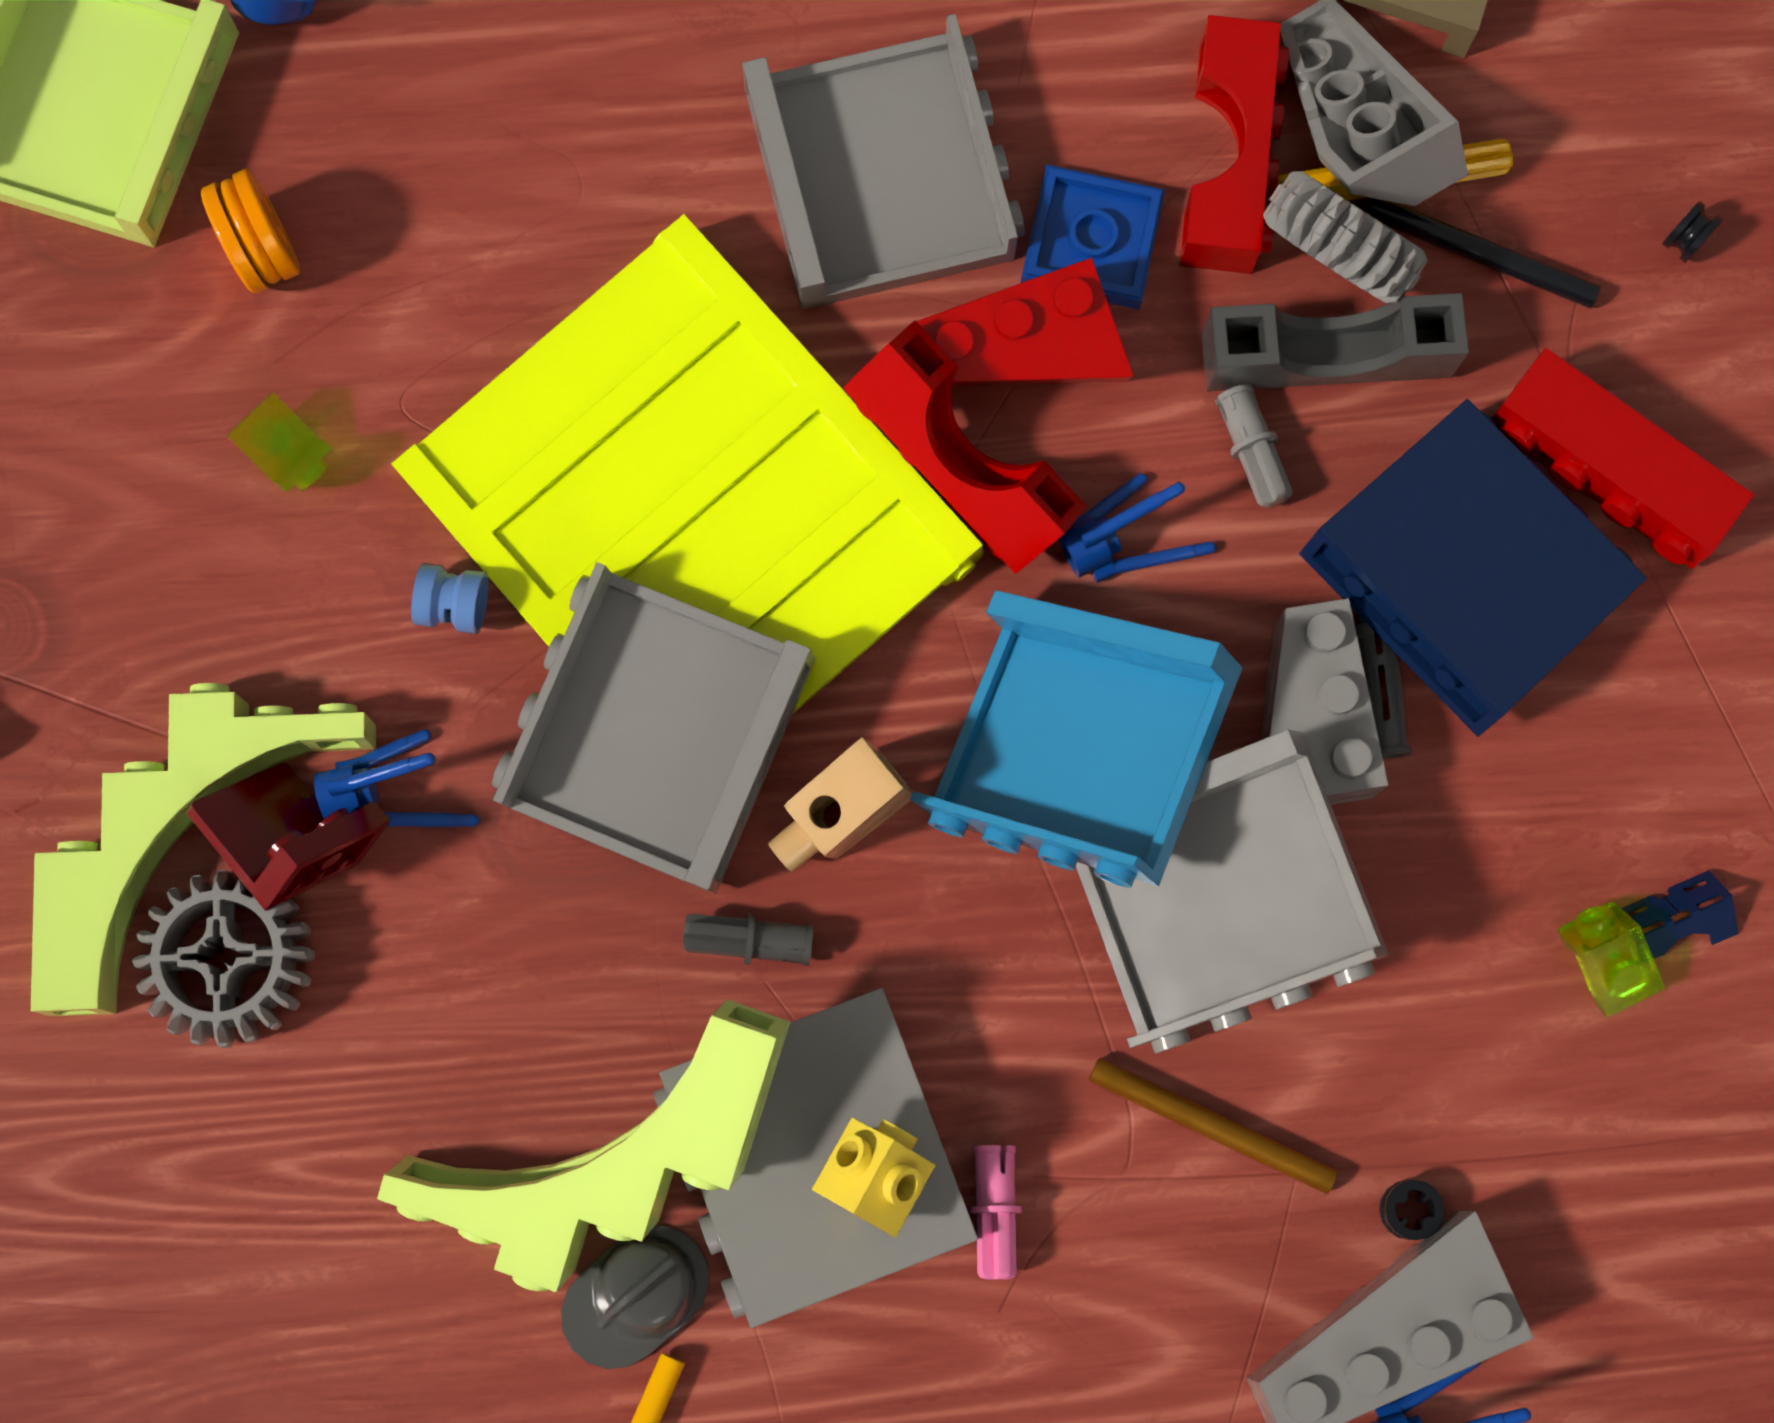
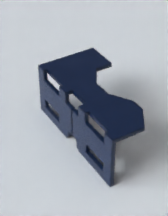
[1611,870,1739,959]

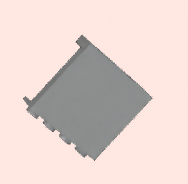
[742,14,1025,310]
[492,562,816,894]
[1076,729,1389,1054]
[653,988,978,1328]

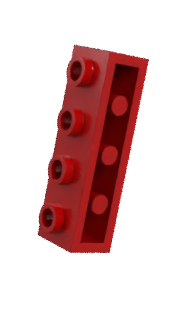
[1492,347,1755,569]

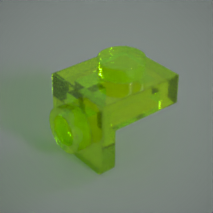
[226,392,332,492]
[1558,902,1666,1018]

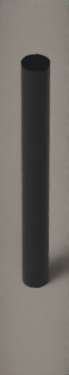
[1366,198,1601,309]

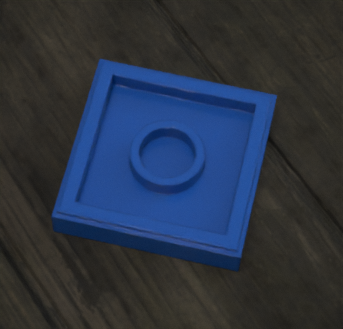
[1020,164,1165,309]

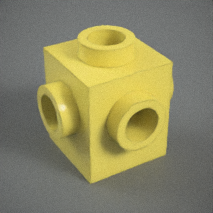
[811,1118,936,1238]

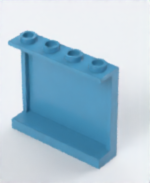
[910,590,1243,888]

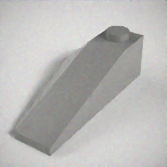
[1280,0,1468,206]

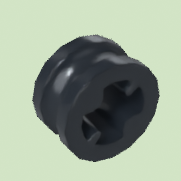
[1662,201,1723,263]
[1379,1180,1445,1240]

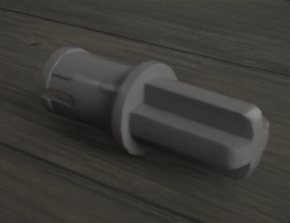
[682,913,813,966]

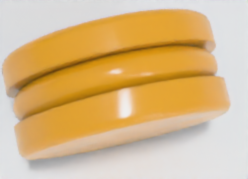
[201,168,300,294]

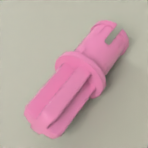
[969,1145,1022,1280]

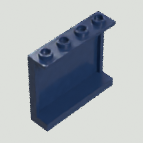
[1299,398,1647,737]

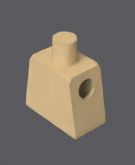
[768,737,913,873]

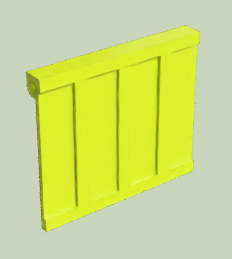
[391,214,984,714]

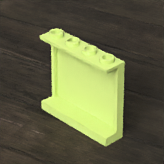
[0,0,239,248]

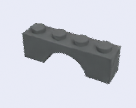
[1201,293,1469,392]

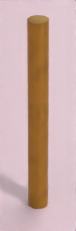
[1088,1058,1338,1194]

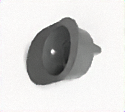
[561,1225,709,1369]

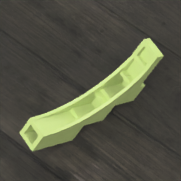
[31,683,376,1017]

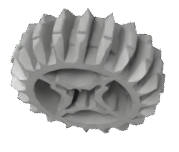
[1263,171,1428,304]
[132,870,315,1048]

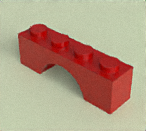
[1179,15,1289,274]
[843,320,1087,574]

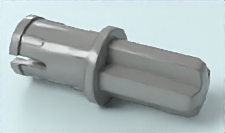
[1215,384,1293,508]

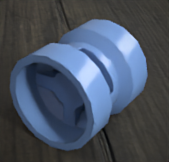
[411,562,489,635]

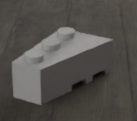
[1259,598,1388,805]

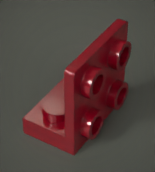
[187,763,391,911]

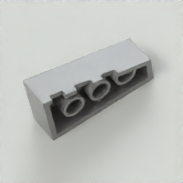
[1246,1211,1534,1423]

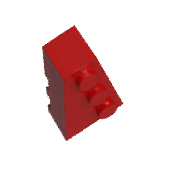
[916,257,1134,386]

